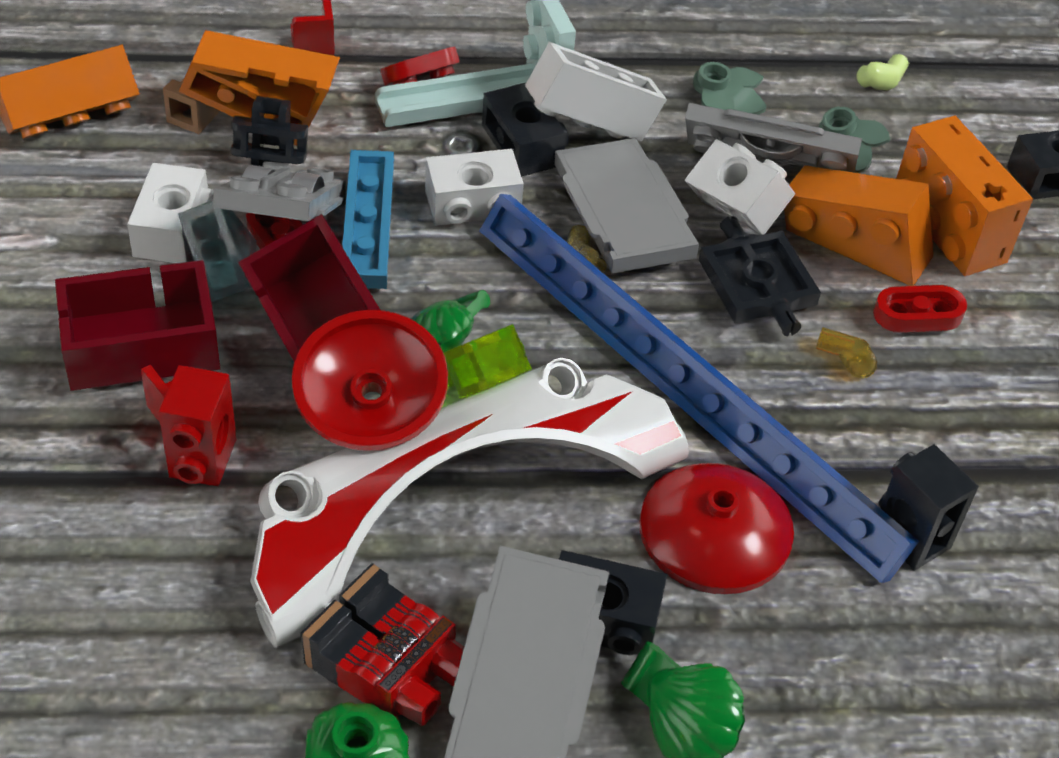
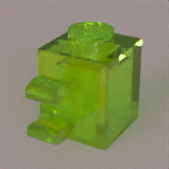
[443,324,532,399]

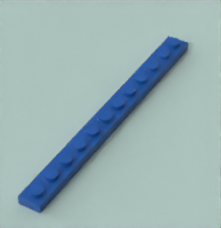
[479,194,919,583]

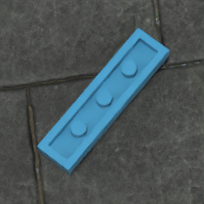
[342,150,394,289]

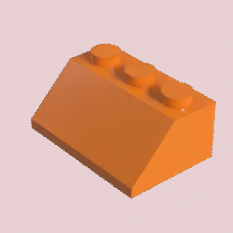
[0,44,140,139]

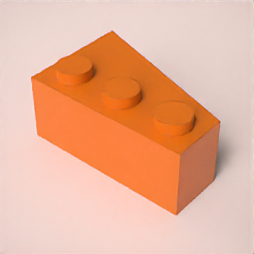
[178,30,340,146]
[784,165,933,286]

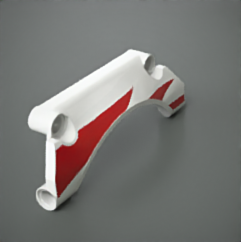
[250,358,689,648]

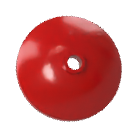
[292,310,448,451]
[639,463,794,594]

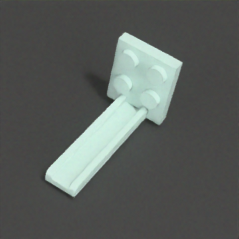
[375,0,576,127]

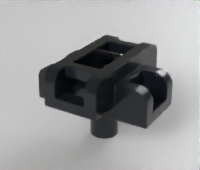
[231,96,308,167]

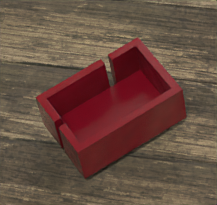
[238,214,381,362]
[55,260,221,391]

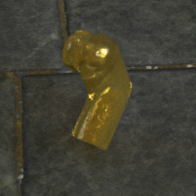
[566,225,607,273]
[816,327,877,378]

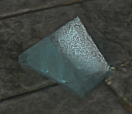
[178,200,257,302]

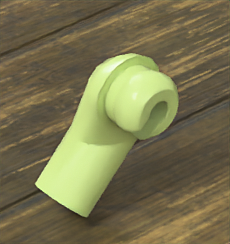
[857,54,909,91]

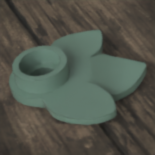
[693,62,767,115]
[819,107,890,173]

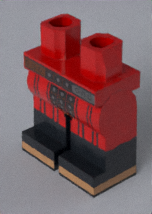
[300,563,464,726]

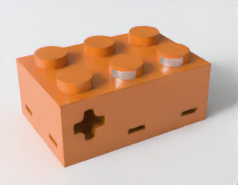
[896,115,1033,277]

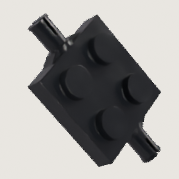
[699,216,821,336]

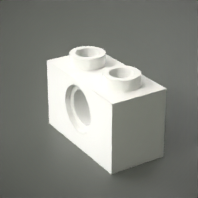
[684,139,796,235]
[425,149,524,226]
[127,163,214,263]

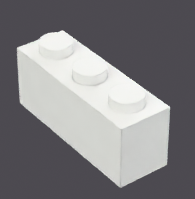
[525,42,667,142]

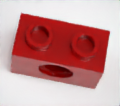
[158,365,237,487]

